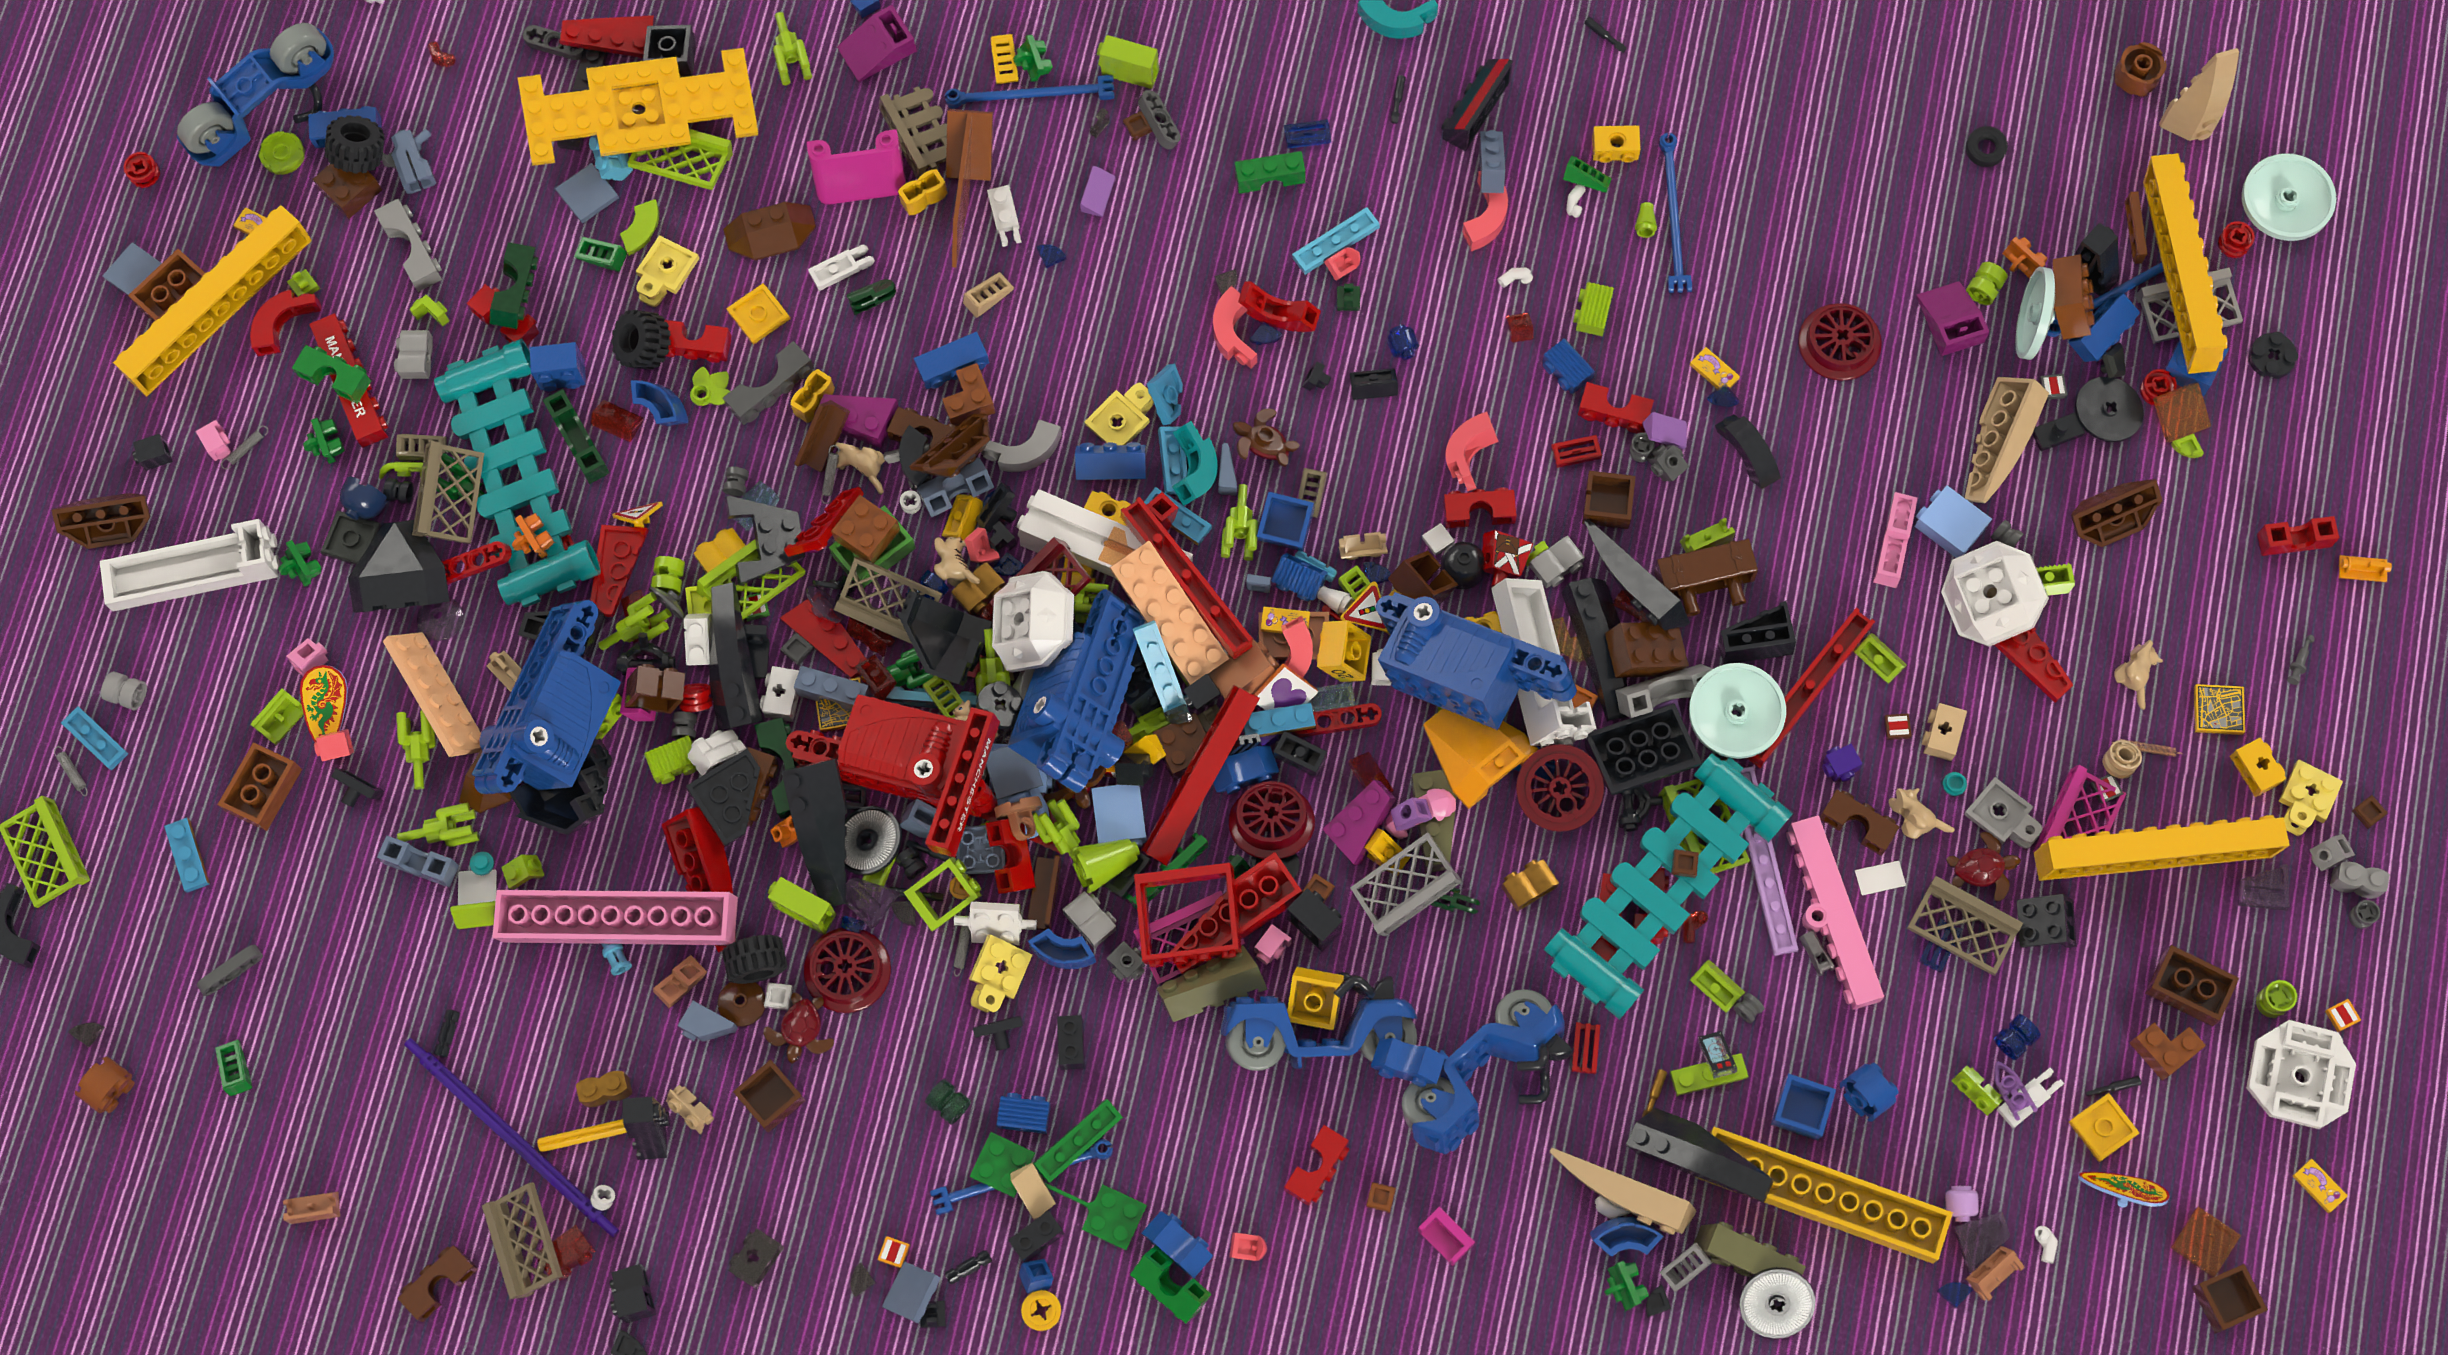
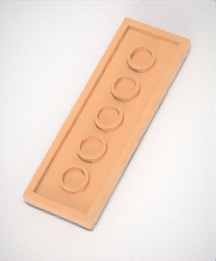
[1109,541,1229,686]
[383,632,481,757]

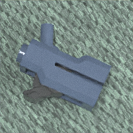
[382,129,436,194]

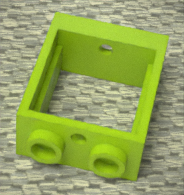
[904,857,982,931]
[768,877,836,935]

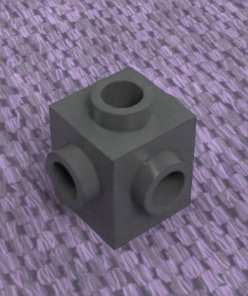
[1647,444,1689,481]
[1107,941,1145,983]

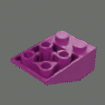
[837,5,917,82]
[1916,281,1990,356]

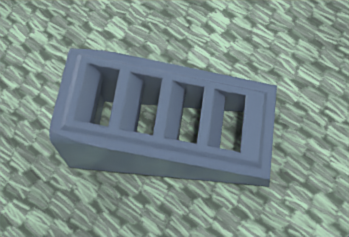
[1218,443,1237,496]

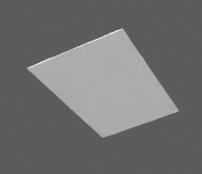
[1855,861,1906,895]

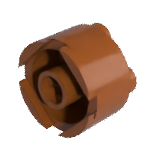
[2115,42,2166,97]
[75,1056,135,1113]

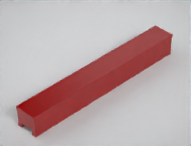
[1120,497,1253,660]
[1746,607,1875,769]
[1141,685,1260,866]

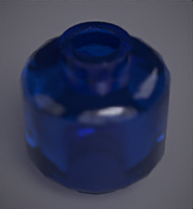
[1386,324,1420,360]

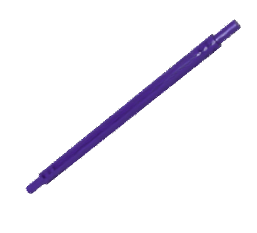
[404,1038,620,1238]

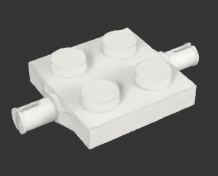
[954,902,1037,945]

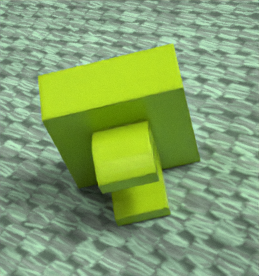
[287,269,320,297]

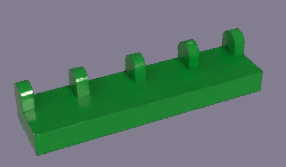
[1126,832,1208,909]
[1033,1099,1123,1183]

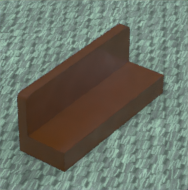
[794,400,850,473]
[1028,855,1062,931]

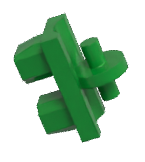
[1013,35,1052,82]
[303,418,345,464]
[278,540,321,587]
[1604,1261,1649,1311]

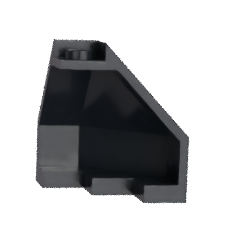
[348,520,449,613]
[896,591,993,686]
[509,739,612,835]

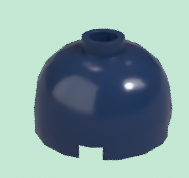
[340,476,388,520]

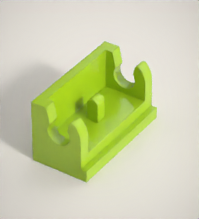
[1680,518,1735,553]
[250,688,304,745]

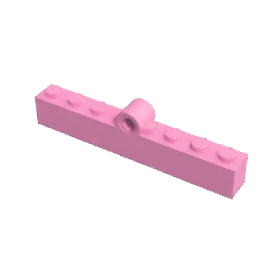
[1786,815,1884,1010]

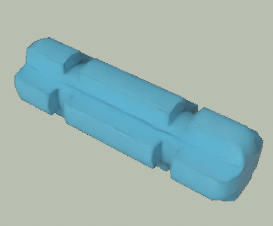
[1295,550,1337,582]

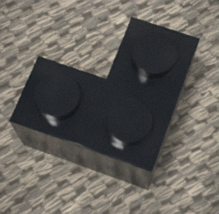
[609,1264,657,1323]

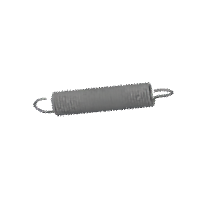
[221,426,268,470]
[821,445,839,504]
[54,746,87,796]
[954,926,971,976]

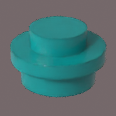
[1942,772,1967,796]
[470,852,494,875]

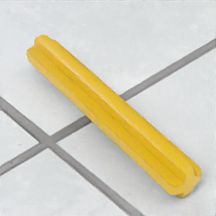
[537,1119,627,1152]

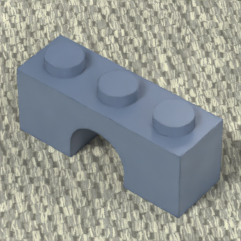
[1479,130,1505,193]
[917,457,994,518]
[794,666,872,711]
[377,835,459,888]

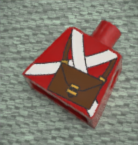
[1482,530,1533,587]

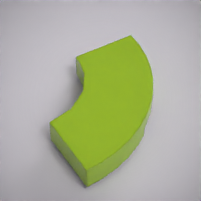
[620,199,659,256]

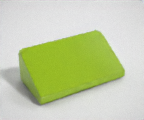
[1853,633,1907,684]
[450,901,496,929]
[1690,960,1745,1013]

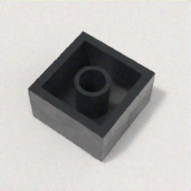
[643,25,697,78]
[1287,888,1343,952]

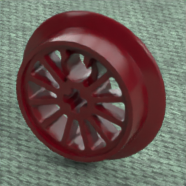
[1798,303,1882,381]
[1516,744,1604,832]
[1228,781,1315,859]
[804,927,891,1013]

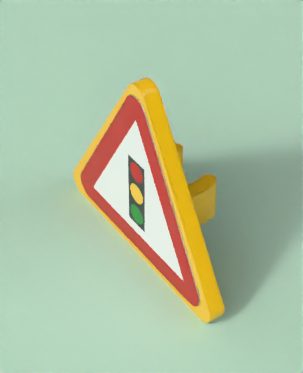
[612,502,663,528]
[1340,582,1387,632]

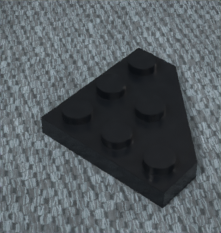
[686,749,760,847]

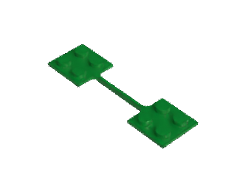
[969,1132,1147,1250]

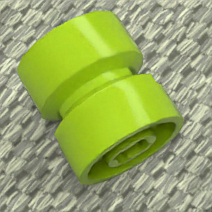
[1966,262,2008,306]
[651,556,685,596]
[2256,980,2297,1018]

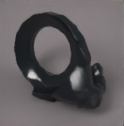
[812,574,853,602]

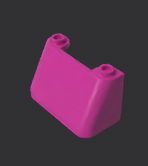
[807,129,906,204]

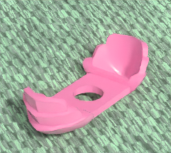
[1384,789,1456,839]

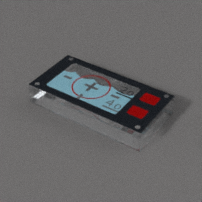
[1698,1031,1737,1078]

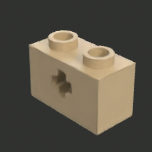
[1922,703,1967,761]

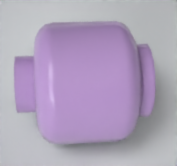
[1945,1186,1979,1222]

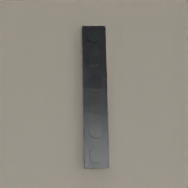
[557,48,608,152]

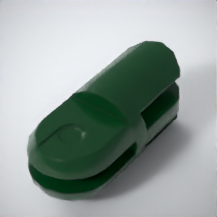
[846,279,897,315]
[1430,887,1480,914]

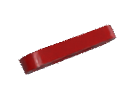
[441,541,512,585]
[1292,703,1382,737]

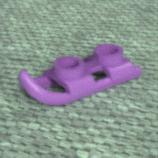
[1994,1061,2038,1121]

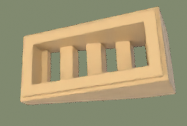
[963,272,1014,318]

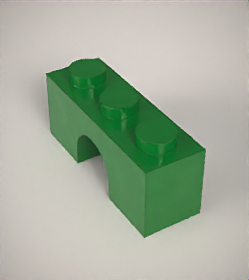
[1235,151,1306,194]
[292,345,371,404]
[1130,1245,1212,1324]

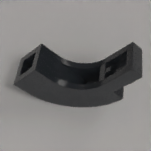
[1715,414,1781,489]
[0,883,41,969]

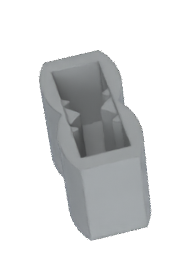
[394,330,433,379]
[1529,536,1585,588]
[2330,862,2390,899]
[1063,891,1117,949]

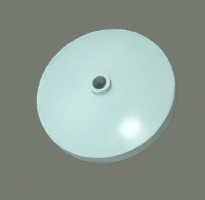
[2242,154,2336,241]
[2015,267,2055,360]
[1689,663,1786,759]

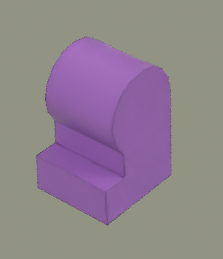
[1390,798,1432,831]

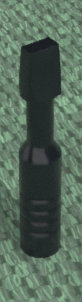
[1584,17,1627,53]
[1390,75,1406,124]
[905,840,957,862]
[889,886,944,901]
[2085,1076,2141,1097]

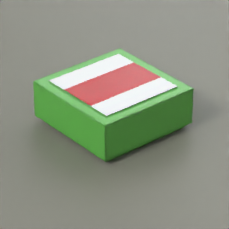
[741,593,770,621]

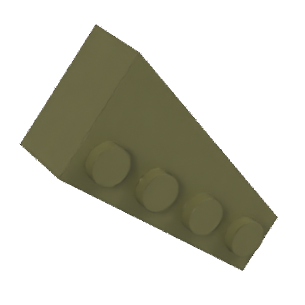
[1411,770,1457,873]
[1156,945,1268,1022]
[1692,1221,1806,1277]

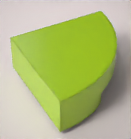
[2171,433,2204,458]
[1526,541,1549,567]

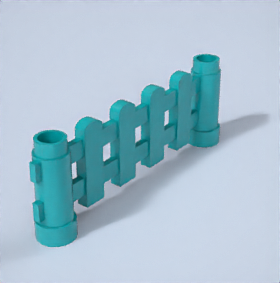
[434,339,601,608]
[1544,753,1793,1020]

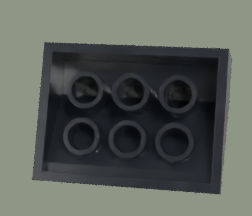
[1585,703,1702,796]

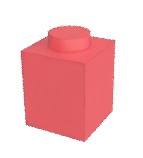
[314,729,354,761]

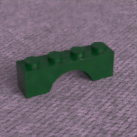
[490,242,539,329]
[543,389,610,484]
[754,717,796,819]

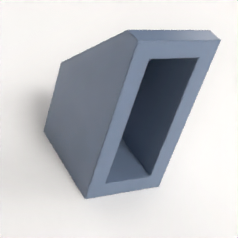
[899,798,936,838]
[678,1001,738,1042]

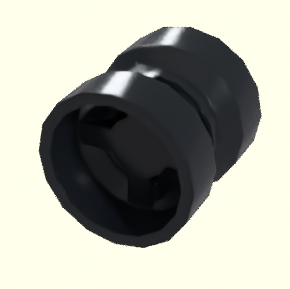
[383,478,414,504]
[895,846,928,880]

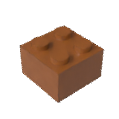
[831,495,900,564]

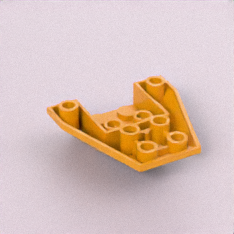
[1423,708,1539,809]

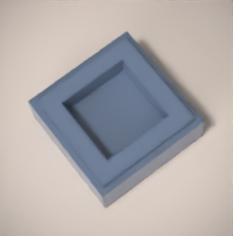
[1246,574,1271,593]

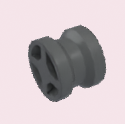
[1733,993,1765,1024]

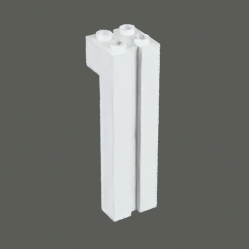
[1017,489,1193,578]
[100,519,280,611]
[1491,578,1596,748]

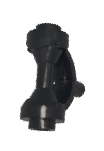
[617,632,676,675]
[1618,786,1663,832]

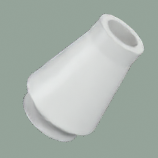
[1317,586,1354,614]

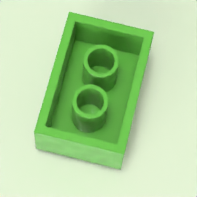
[829,505,916,588]

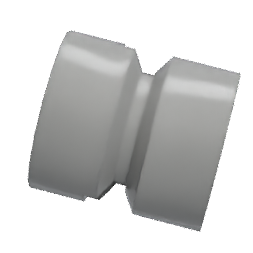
[101,671,147,710]

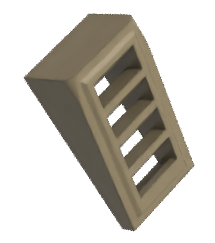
[396,434,447,461]
[1298,468,1328,518]

